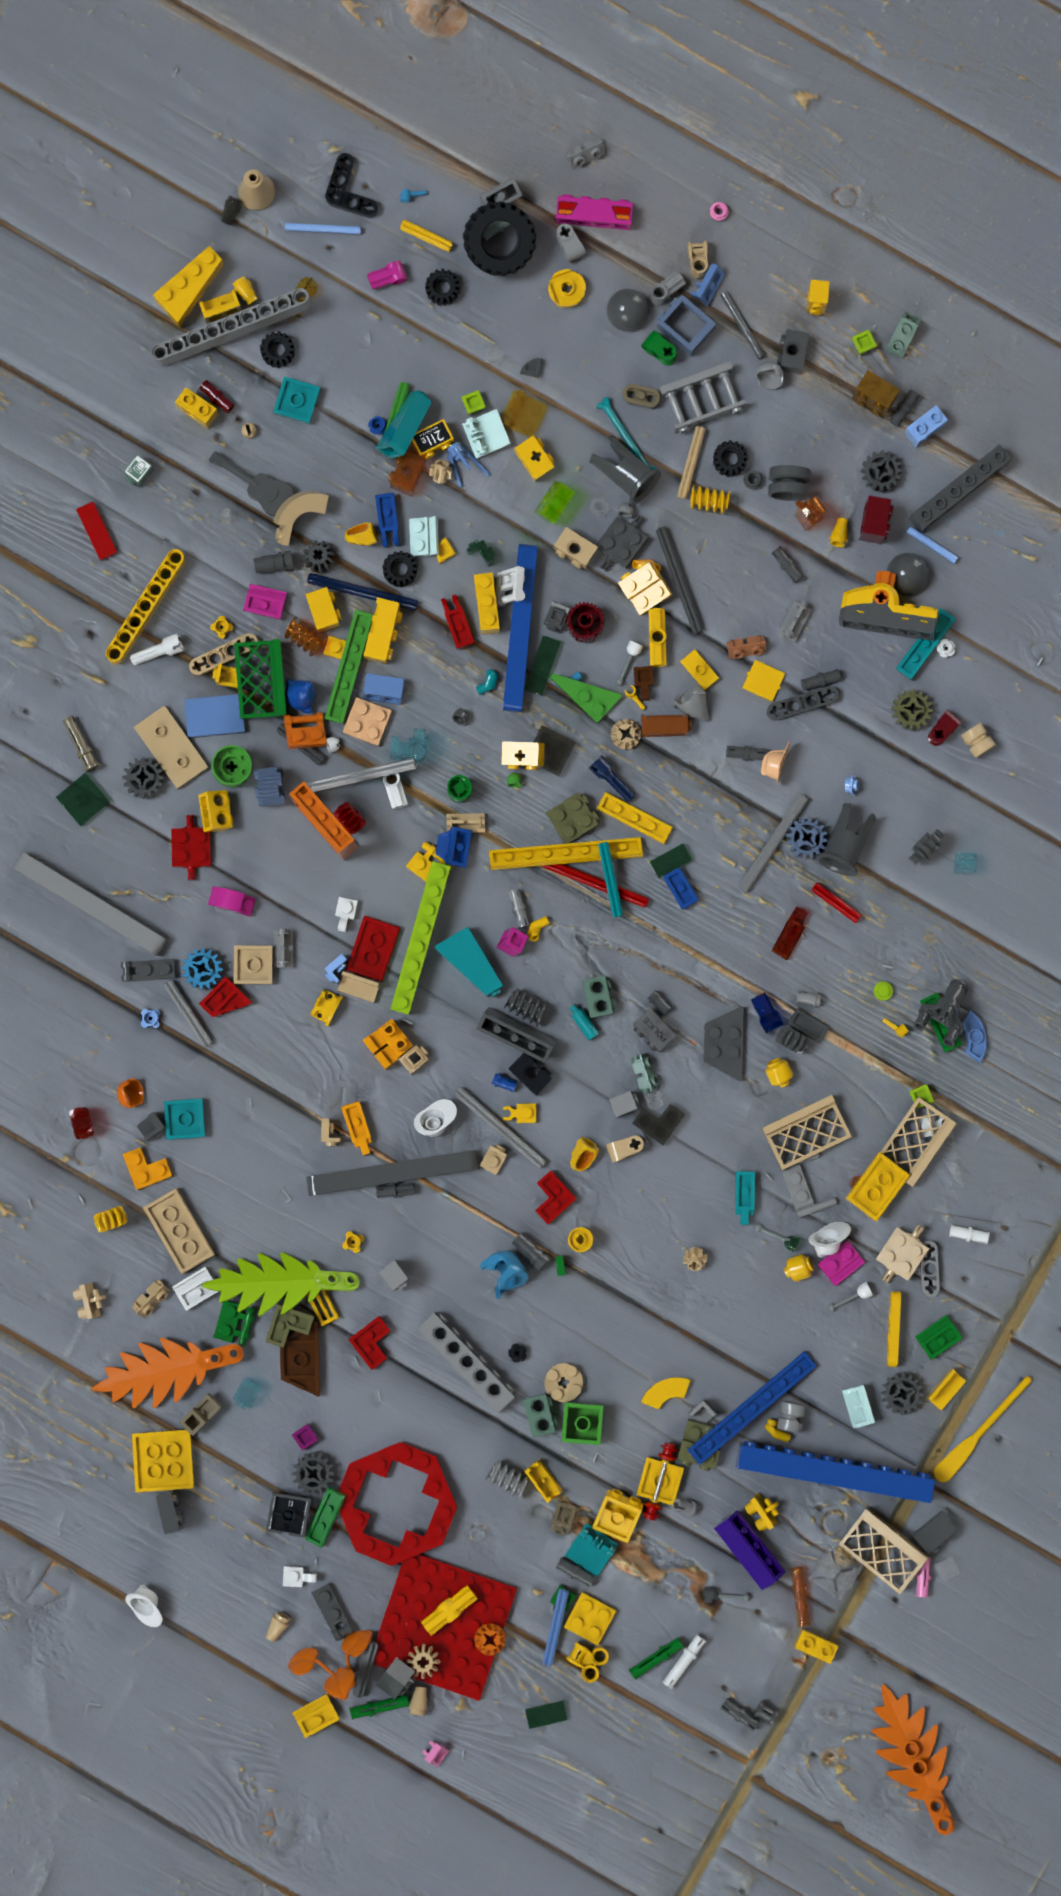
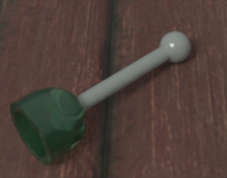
[754,1224,800,1252]

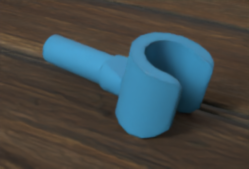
[400,189,427,203]

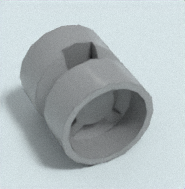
[777,1402,806,1433]

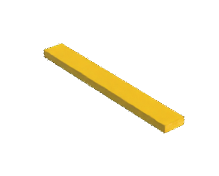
[489,837,643,870]

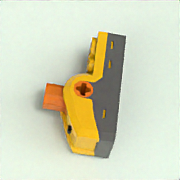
[839,570,938,641]

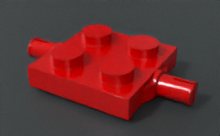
[171,815,211,881]

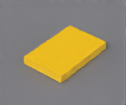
[845,1152,910,1222]

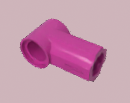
[367,261,407,290]

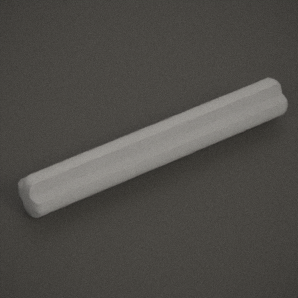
[164,980,212,1047]

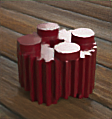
[566,601,605,643]

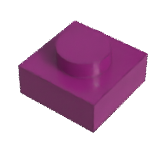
[292,1424,319,1451]

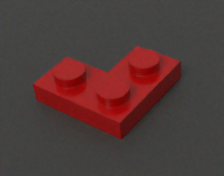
[535,1170,576,1225]
[348,1316,391,1370]

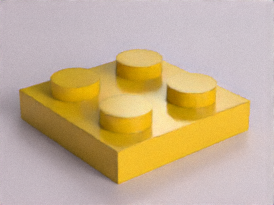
[563,1592,616,1646]

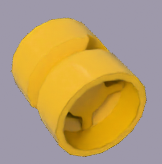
[568,1227,593,1252]

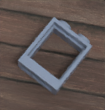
[657,295,716,356]

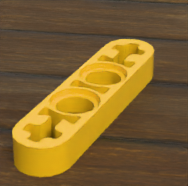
[887,1291,901,1367]

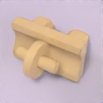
[72,1282,106,1320]

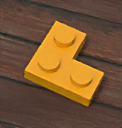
[122,1147,173,1190]

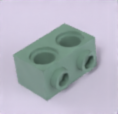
[582,976,616,1019]
[523,1394,558,1438]

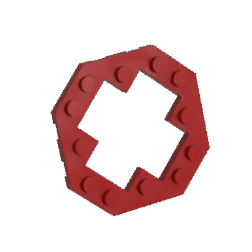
[338,1442,457,1566]

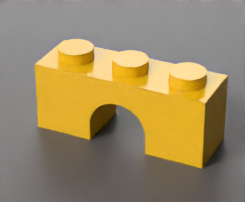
[474,572,500,635]

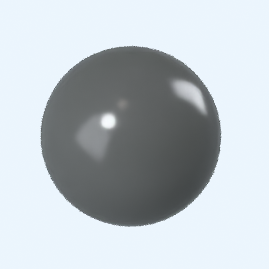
[607,289,649,332]
[886,553,929,596]

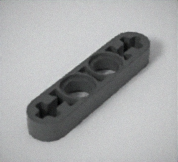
[767,686,839,721]

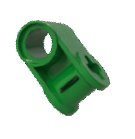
[641,330,677,366]

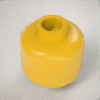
[765,1058,793,1088]
[784,1254,814,1282]

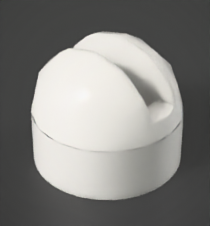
[326,737,340,753]

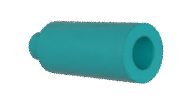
[570,1004,600,1041]

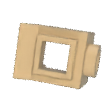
[398,1045,429,1075]

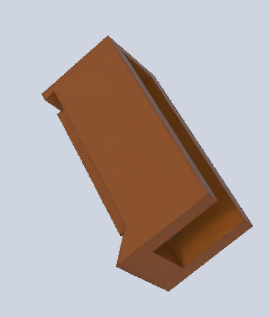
[641,714,692,737]

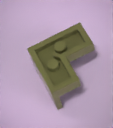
[265,1304,315,1348]

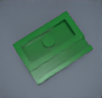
[914,1315,963,1360]

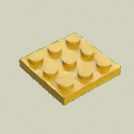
[132,1430,194,1493]

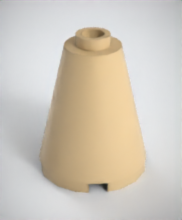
[238,169,275,210]

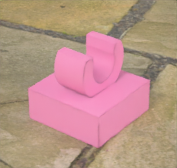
[422,1741,450,1767]

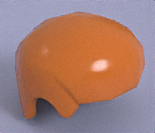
[117,1078,144,1109]

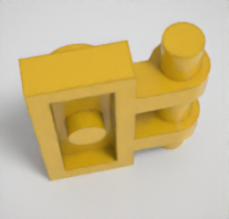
[406,841,455,882]

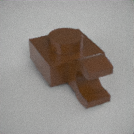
[633,666,654,701]

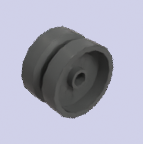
[768,465,811,501]

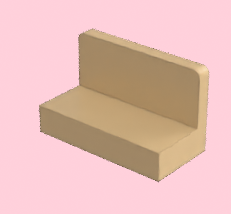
[337,971,380,1003]

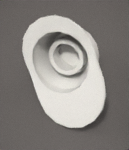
[414,1099,457,1137]
[808,1222,851,1258]
[125,1584,163,1627]

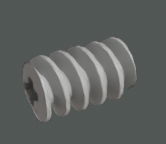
[485,1460,528,1500]

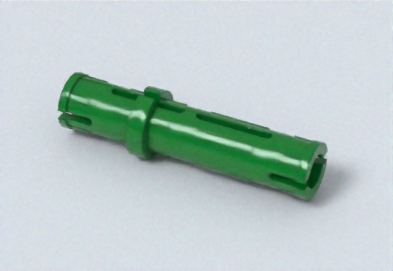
[628,1637,684,1680]
[349,1694,409,1720]

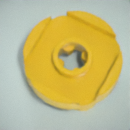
[548,269,586,308]

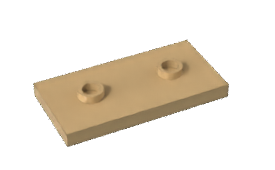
[134,705,209,790]
[143,1188,215,1274]

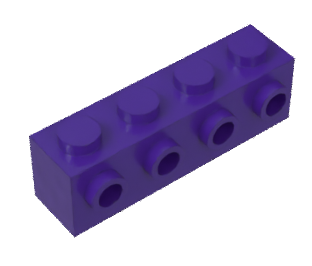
[714,1510,786,1590]

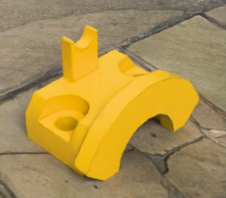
[310,989,344,1027]

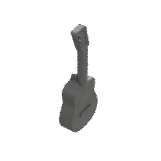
[209,451,293,517]

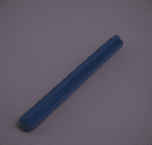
[307,573,418,611]

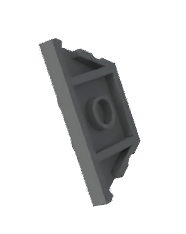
[704,1007,744,1081]

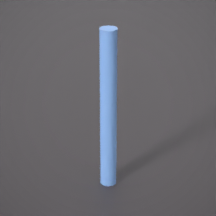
[285,223,361,234]

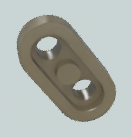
[623,384,660,409]

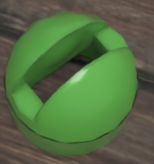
[507,772,522,788]

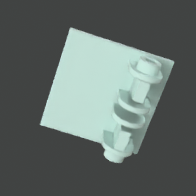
[462,409,511,459]

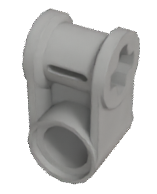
[556,224,586,262]

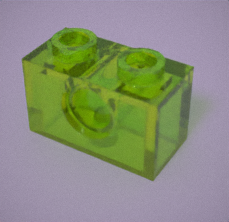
[534,481,575,524]

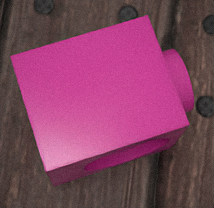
[496,927,529,957]

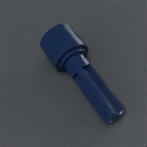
[589,755,635,802]

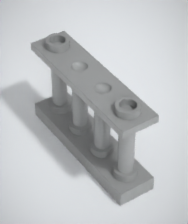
[659,361,746,434]

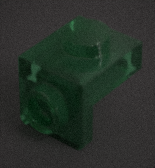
[467,540,496,566]

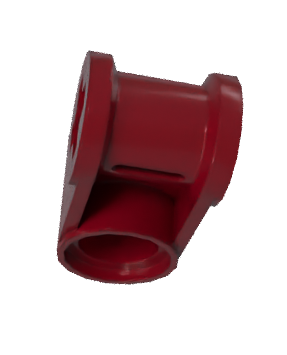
[928,709,962,746]

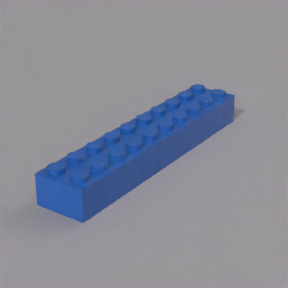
[735,1441,935,1503]

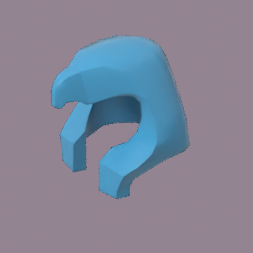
[480,1250,528,1299]

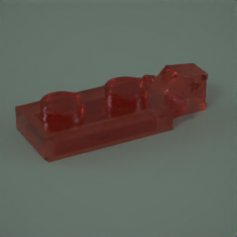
[772,906,809,960]

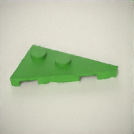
[549,673,622,723]

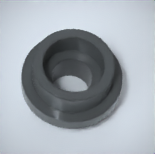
[743,470,762,490]

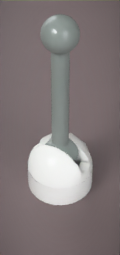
[616,640,643,686]
[828,1282,873,1312]

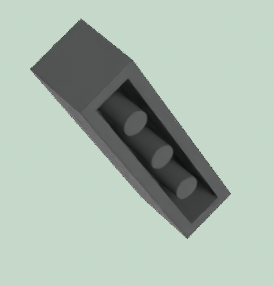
[476,1007,557,1063]

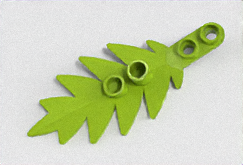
[201,1252,360,1316]

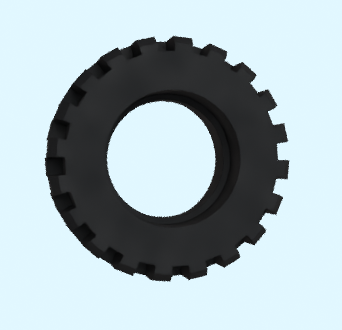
[463,201,537,276]

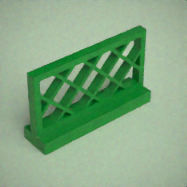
[234,639,286,719]

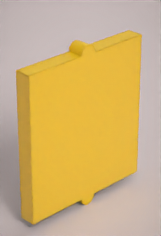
[742,660,785,702]

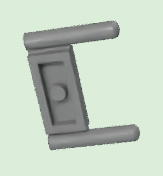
[779,1153,837,1218]

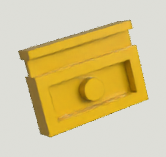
[292,1693,340,1738]

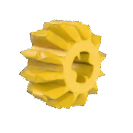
[93,1206,128,1233]

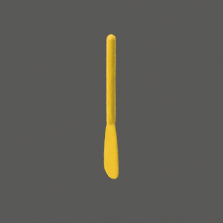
[933,1376,1032,1483]

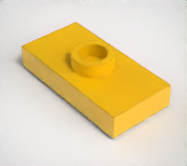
[680,649,719,691]

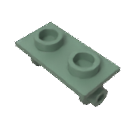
[631,1053,659,1094]

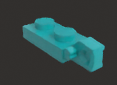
[735,1171,755,1225]

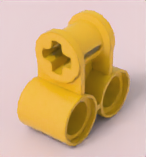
[566,1641,609,1683]

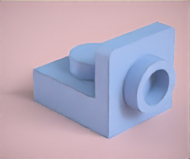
[324,954,347,985]

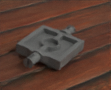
[596,515,648,571]

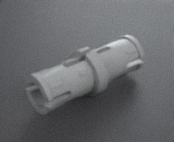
[508,889,530,929]

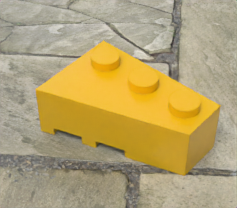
[364,597,403,664]

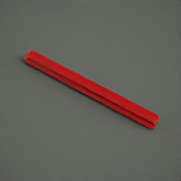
[541,864,649,908]

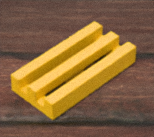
[306,1290,339,1326]

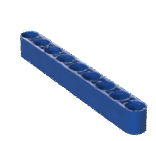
[503,544,538,712]

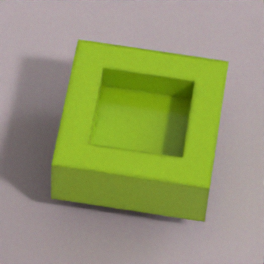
[851,329,877,356]
[461,390,486,416]
[909,1084,934,1109]

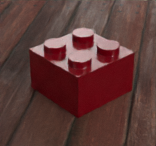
[859,495,894,544]

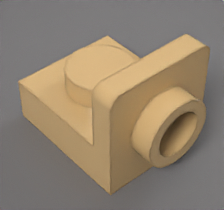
[321,1118,341,1146]
[480,1144,507,1175]

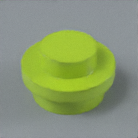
[873,982,893,1001]

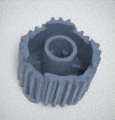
[254,767,286,807]

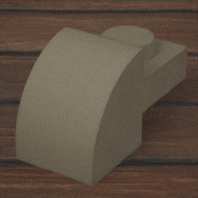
[179,1393,223,1436]

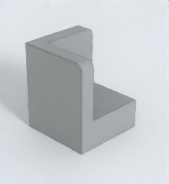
[688,1400,716,1423]

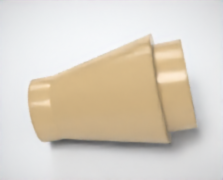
[265,1611,290,1642]
[408,1686,427,1716]

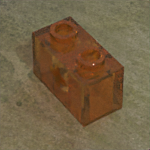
[388,451,426,496]

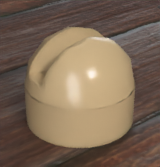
[241,423,257,439]

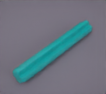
[598,842,623,917]

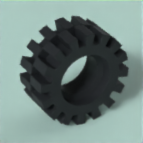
[425,269,459,306]
[260,331,295,368]
[713,440,748,477]
[383,551,417,587]

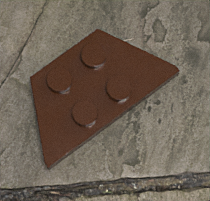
[280,1321,320,1397]

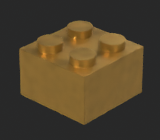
[852,370,900,417]

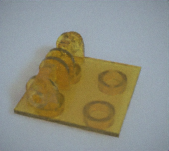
[501,390,548,438]

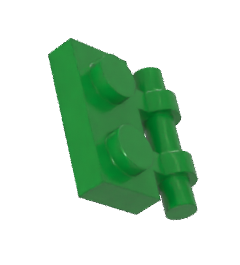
[213,1301,255,1346]

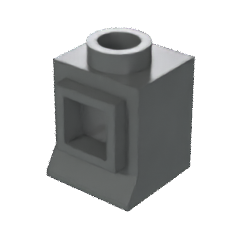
[544,601,570,632]

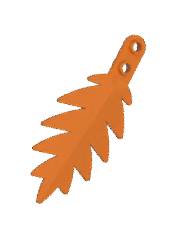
[92,1338,243,1408]
[872,1684,955,1835]

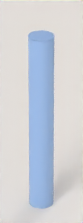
[907,526,958,563]

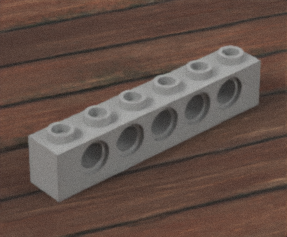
[418,1313,515,1413]

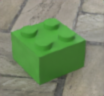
[561,1402,604,1445]

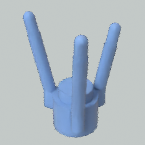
[447,442,490,487]

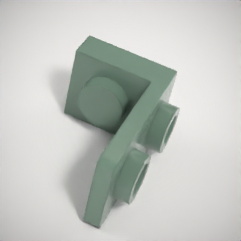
[886,312,921,358]

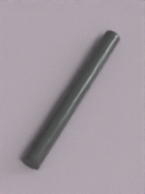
[720,291,765,359]

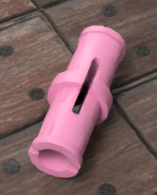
[915,1558,931,1598]

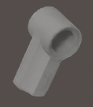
[650,271,686,306]

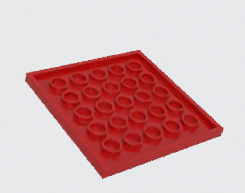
[374,1554,517,1701]

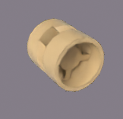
[961,723,996,758]

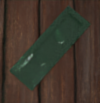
[524,636,561,696]

